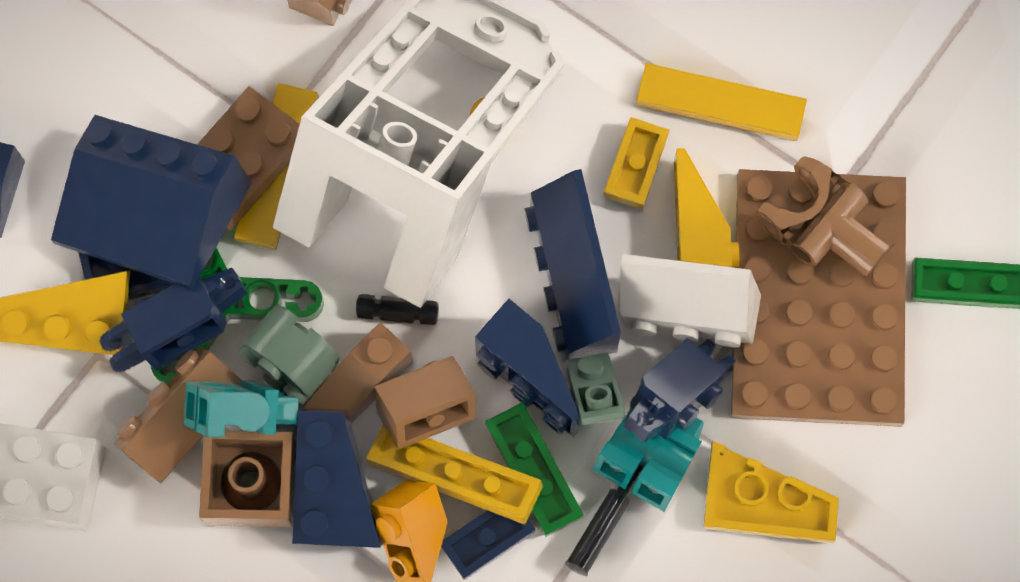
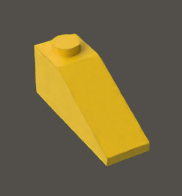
[673,148,739,267]

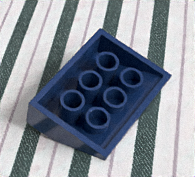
[51,114,252,289]

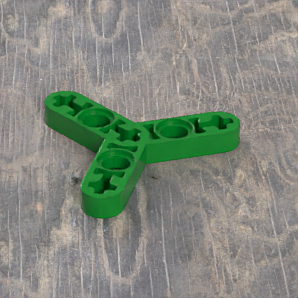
[151,247,324,384]

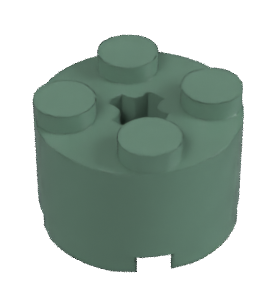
[236,305,340,406]

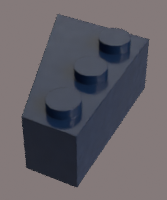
[292,408,383,548]

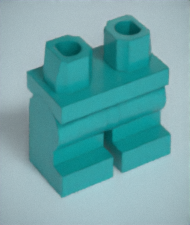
[184,380,299,437]
[592,408,704,512]

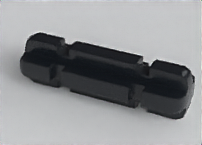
[355,294,439,325]

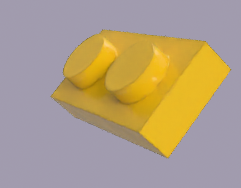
[603,117,670,210]

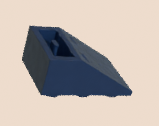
[475,298,580,438]

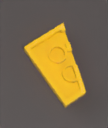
[0,270,131,355]
[703,441,839,544]

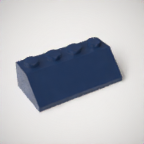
[524,169,621,360]

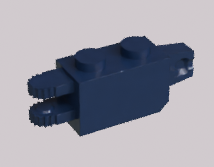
[99,267,248,373]
[624,338,736,443]

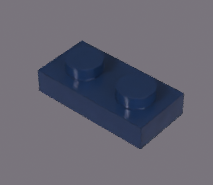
[441,511,536,581]

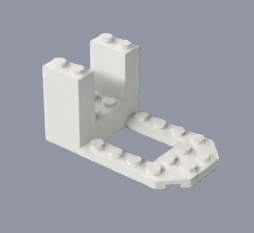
[272,0,565,308]

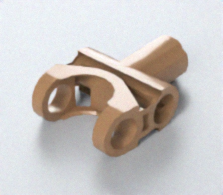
[756,156,890,277]

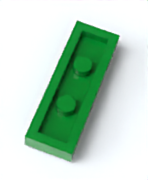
[485,402,584,538]

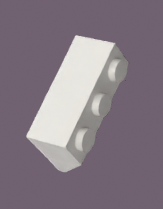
[620,254,761,348]

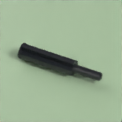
[565,466,644,577]

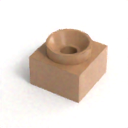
[199,430,297,527]

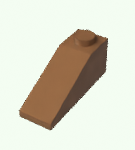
[294,322,413,427]

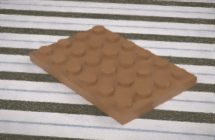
[731,169,906,427]

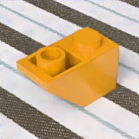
[370,480,448,582]

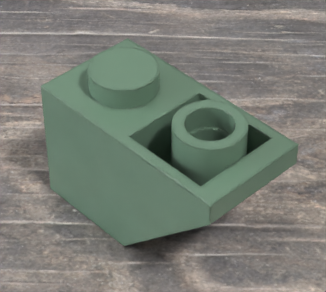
[566,352,626,426]

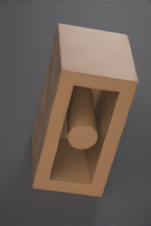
[374,356,477,450]

